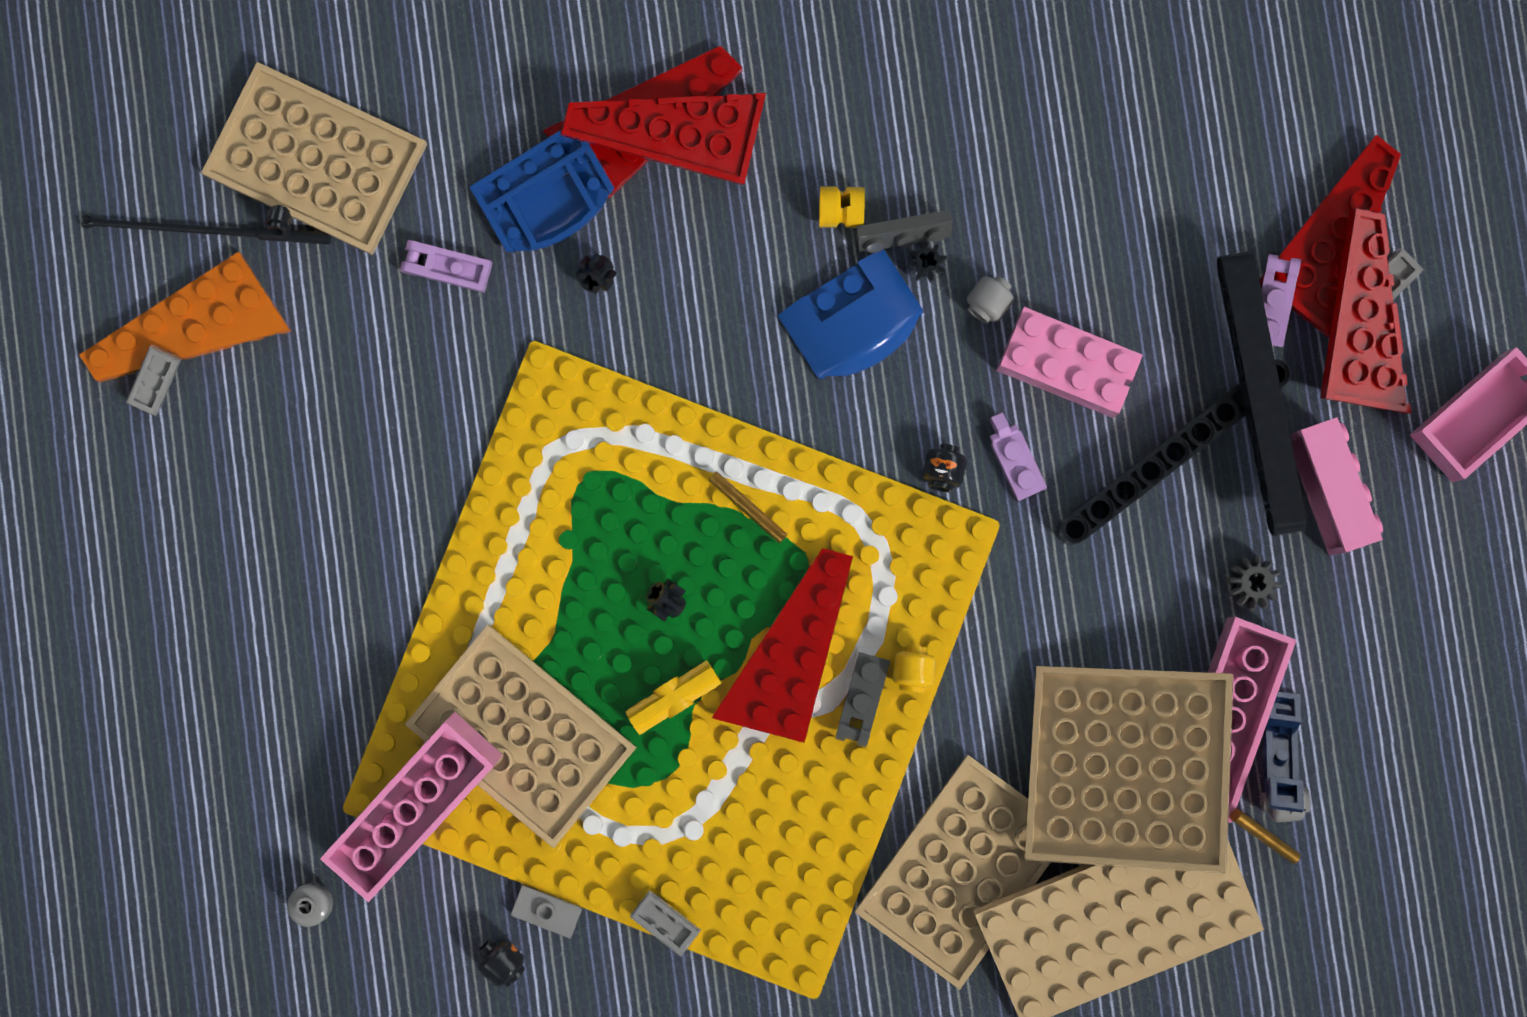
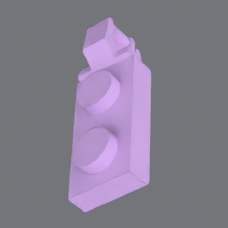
[989,412,1047,502]

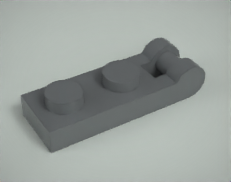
[835,652,890,748]

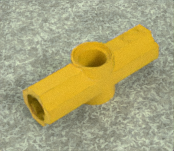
[625,660,721,735]

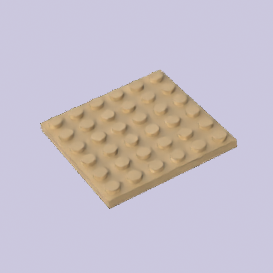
[1025,666,1234,874]

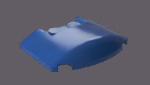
[470,130,614,253]
[777,249,924,379]

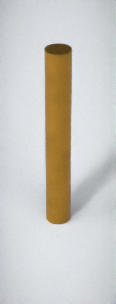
[708,471,788,544]
[1230,809,1300,864]

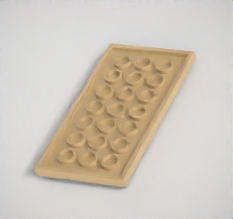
[973,841,1264,1017]

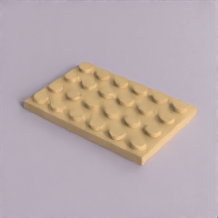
[201,62,427,255]
[405,625,637,848]
[855,755,1051,990]

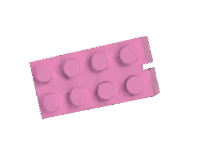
[996,307,1143,418]
[1410,347,1527,483]
[1290,417,1383,556]

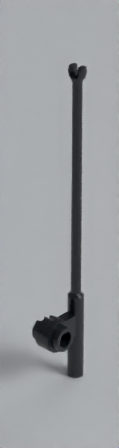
[81,205,331,245]

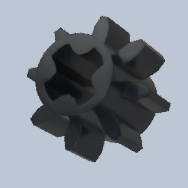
[907,242,947,283]
[575,253,617,294]
[646,579,686,621]

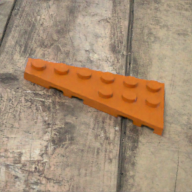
[79,252,292,382]

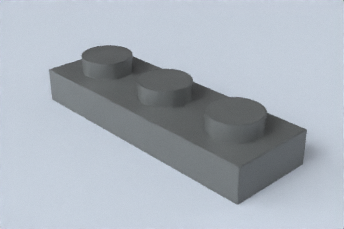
[856,210,953,253]

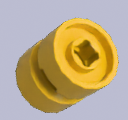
[819,186,865,228]

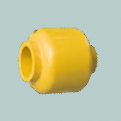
[892,645,936,693]

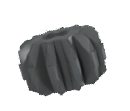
[1226,556,1282,610]

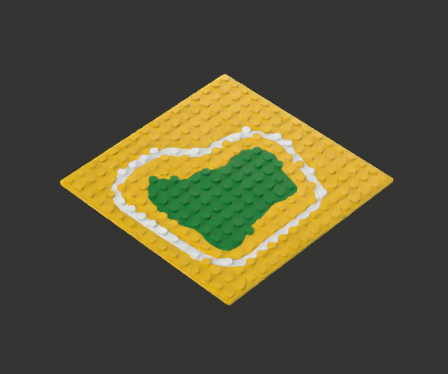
[343,341,1000,999]

